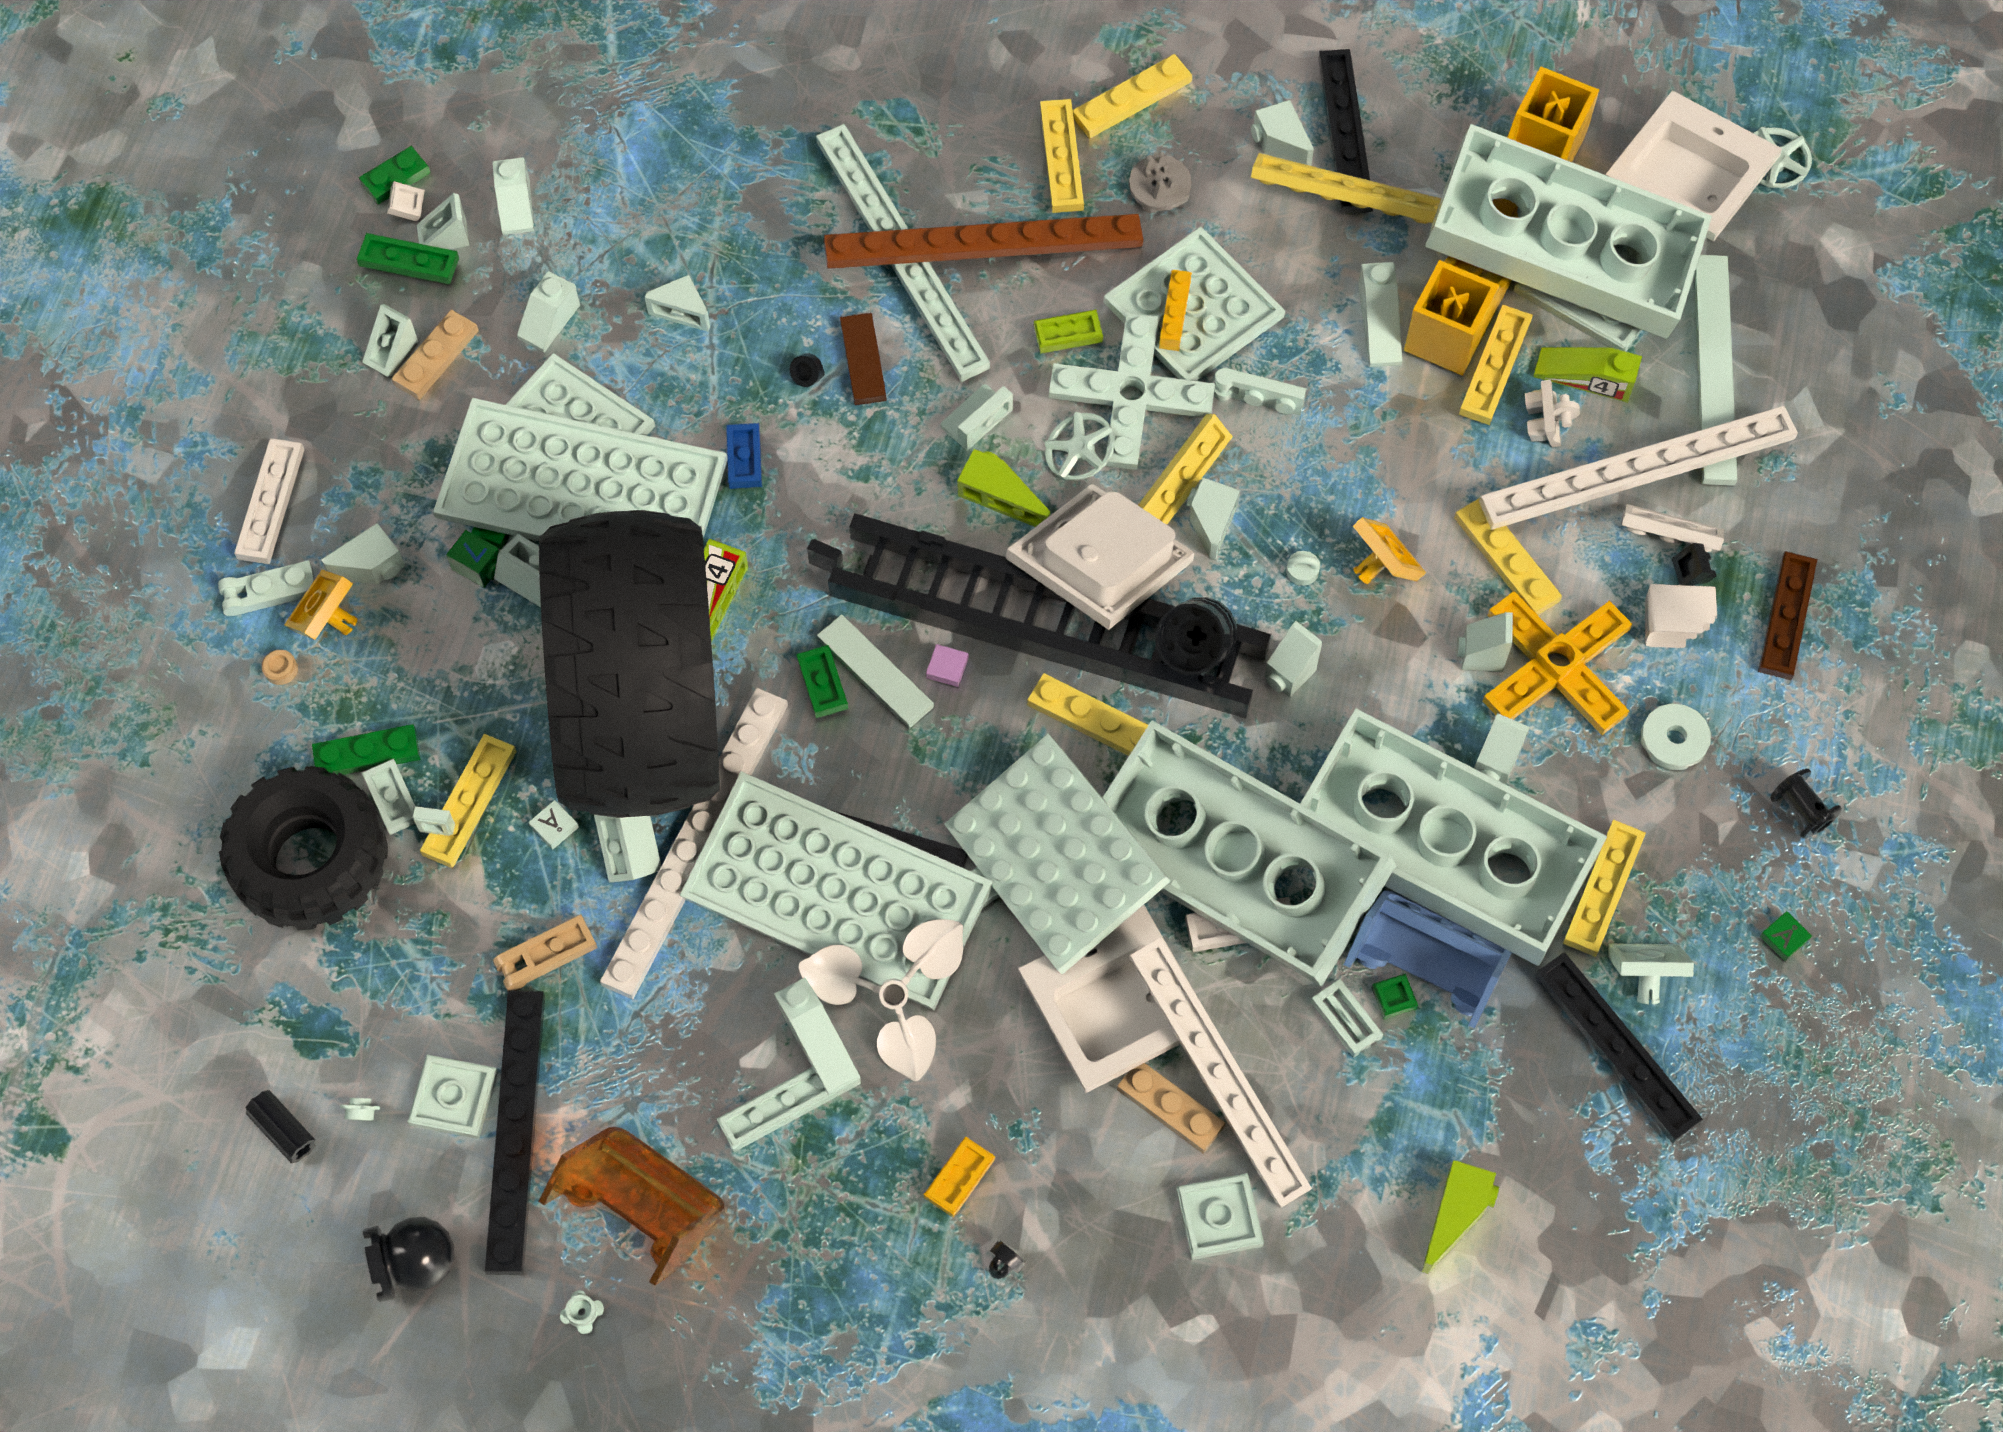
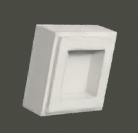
[387,181,425,222]

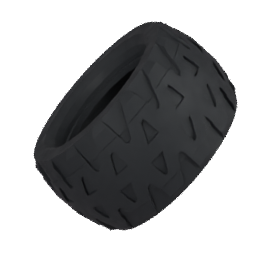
[539,510,720,818]

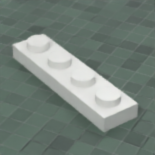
[234,438,304,564]

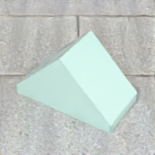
[417,193,470,249]
[645,275,710,332]
[362,304,419,377]

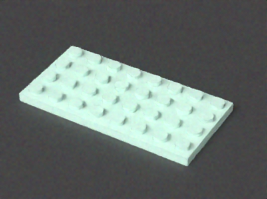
[433,398,727,541]
[680,771,993,1011]

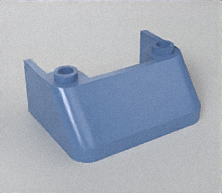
[1343,891,1512,1028]

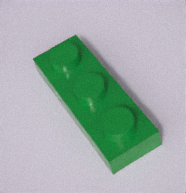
[356,233,459,285]
[312,724,421,775]

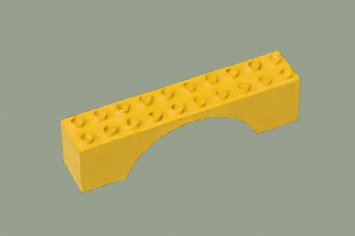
[1404,66,1599,376]

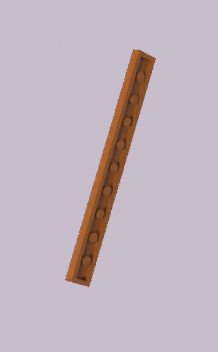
[824,214,1144,269]

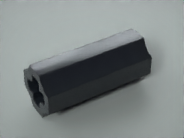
[245,1090,316,1163]

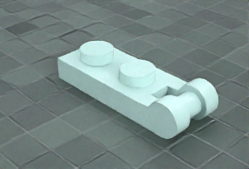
[1214,368,1307,416]
[218,560,315,616]

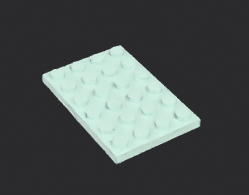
[944,733,1170,974]

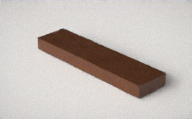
[1758,551,1818,680]

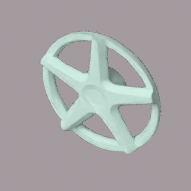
[1754,127,1812,188]
[1045,412,1115,481]

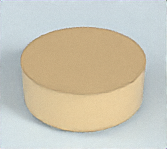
[262,650,298,685]

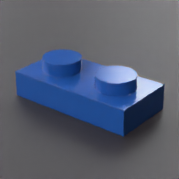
[726,423,762,489]

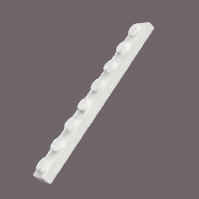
[1129,937,1312,1208]

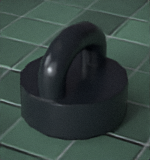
[789,353,825,387]
[989,1240,1026,1279]

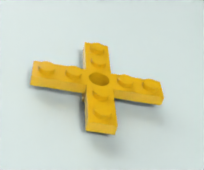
[1482,591,1632,735]

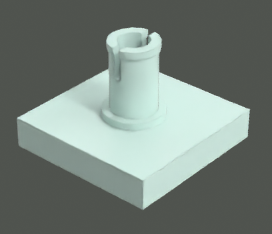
[1608,943,1694,1004]

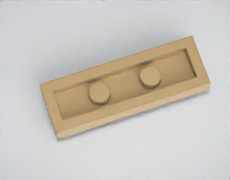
[392,309,479,401]
[1117,1063,1226,1154]

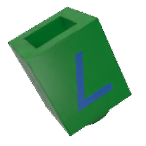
[446,529,499,588]

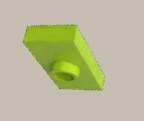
[1033,309,1103,354]

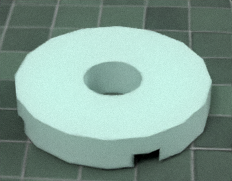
[1641,703,1711,771]

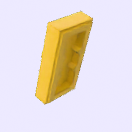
[923,1136,995,1218]

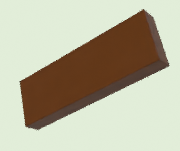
[840,313,887,405]

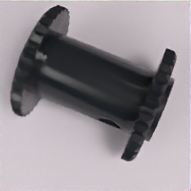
[1770,768,1842,839]

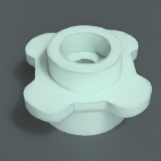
[340,1098,380,1121]
[560,1290,604,1334]

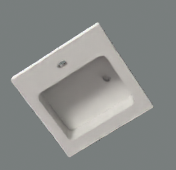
[1605,90,1782,242]
[1006,484,1195,630]
[1018,905,1210,1093]

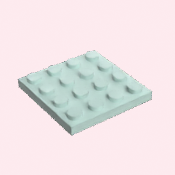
[1103,227,1285,381]
[506,353,655,436]

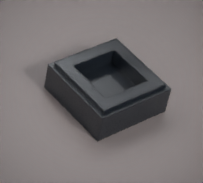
[807,539,844,573]

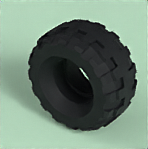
[219,766,388,930]

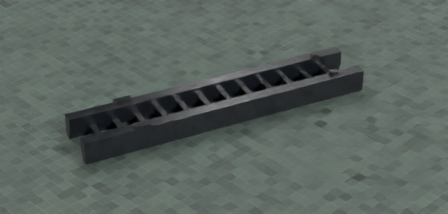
[828,513,1271,719]

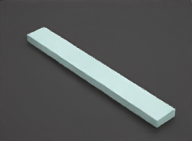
[1694,255,1737,486]

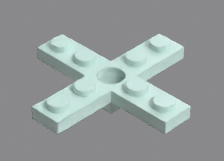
[1049,313,1215,470]

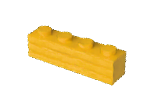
[1159,269,1192,351]

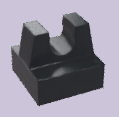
[1671,543,1717,586]

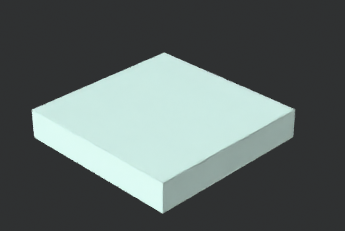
[407,1054,498,1139]
[1176,1173,1264,1260]

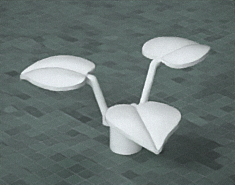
[799,919,963,1081]

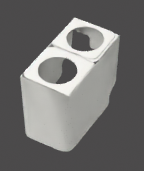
[1645,584,1717,648]

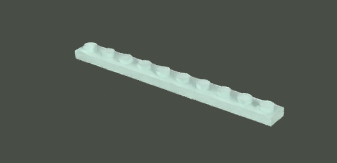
[816,124,990,382]

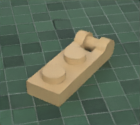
[493,914,598,991]

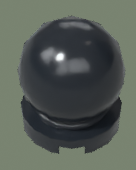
[363,1217,454,1302]

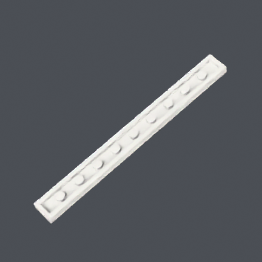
[1479,406,1798,530]
[600,688,788,1000]

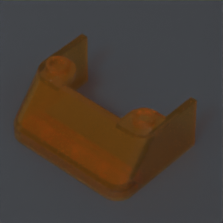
[538,1127,725,1286]

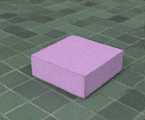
[926,644,969,687]

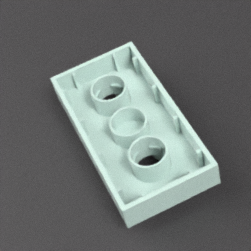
[1424,124,1712,339]
[1300,708,1607,966]
[1103,720,1396,987]

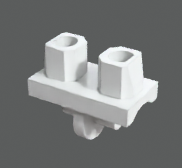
[1525,380,1580,447]

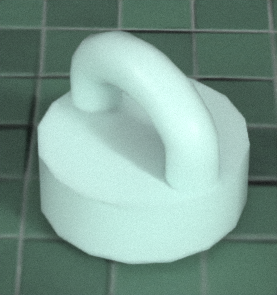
[1286,551,1320,586]

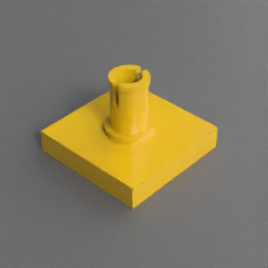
[1353,517,1427,584]
[284,570,358,640]

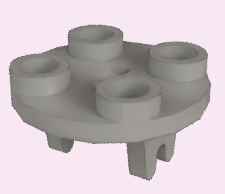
[1129,152,1192,213]

